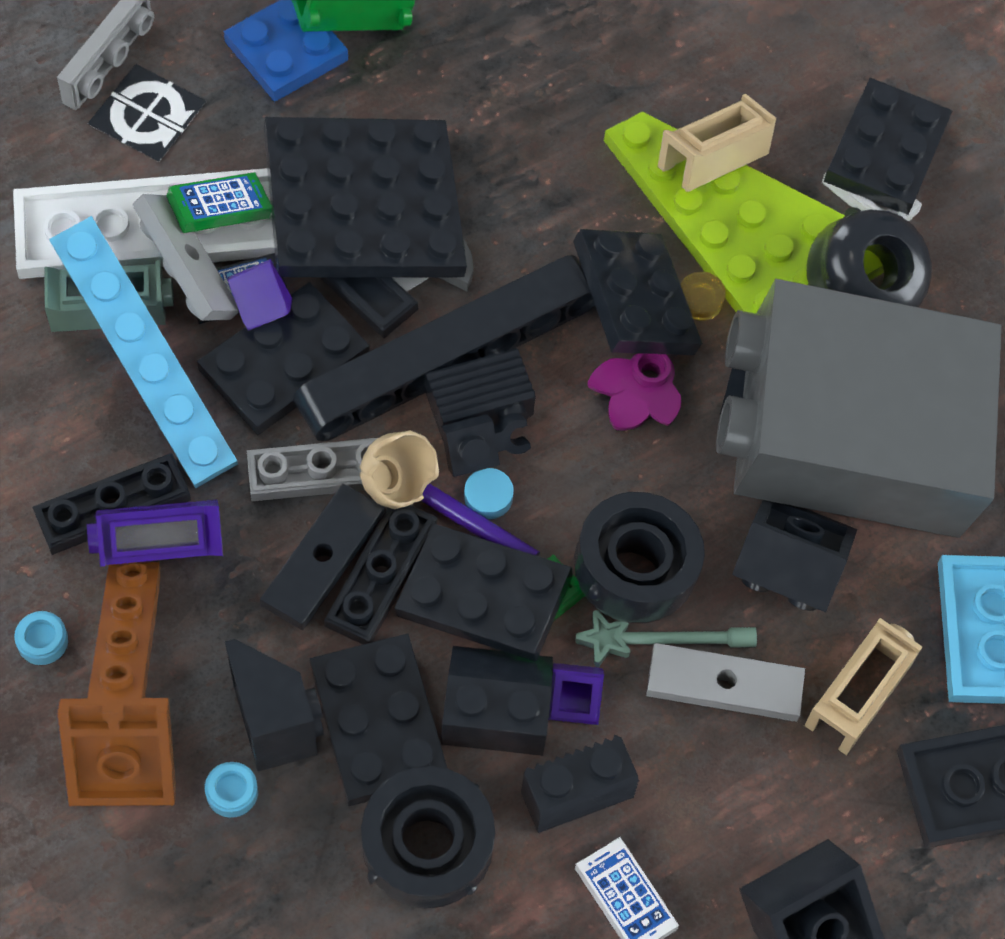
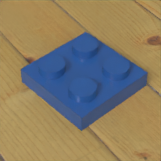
[224,0,348,102]

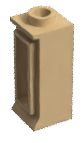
[658,94,776,192]
[805,618,922,755]

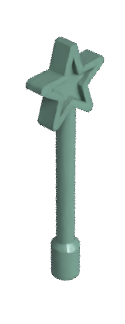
[575,610,757,667]

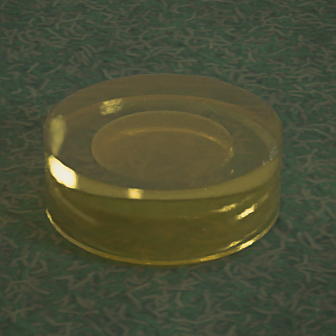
[681,272,726,320]

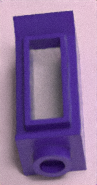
[87,500,223,567]

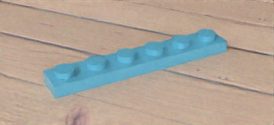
[49,216,238,488]

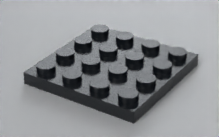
[264,117,467,278]

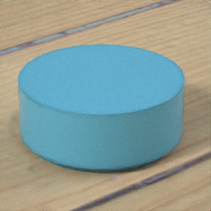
[464,468,514,519]
[14,611,68,665]
[205,762,258,817]

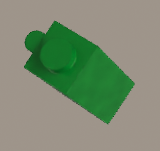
[292,0,415,31]

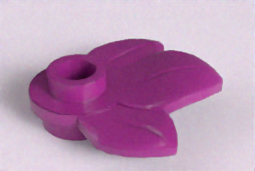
[587,353,681,430]

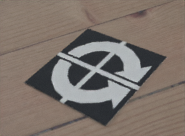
[87,64,207,162]

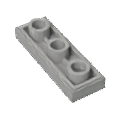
[57,0,154,110]
[132,194,239,321]
[247,438,378,501]
[646,643,805,722]

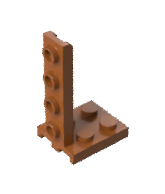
[58,562,176,806]

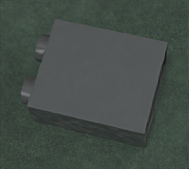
[716,279,1002,538]

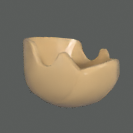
[360,430,439,509]

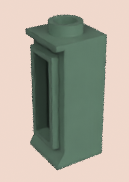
[44,260,174,332]

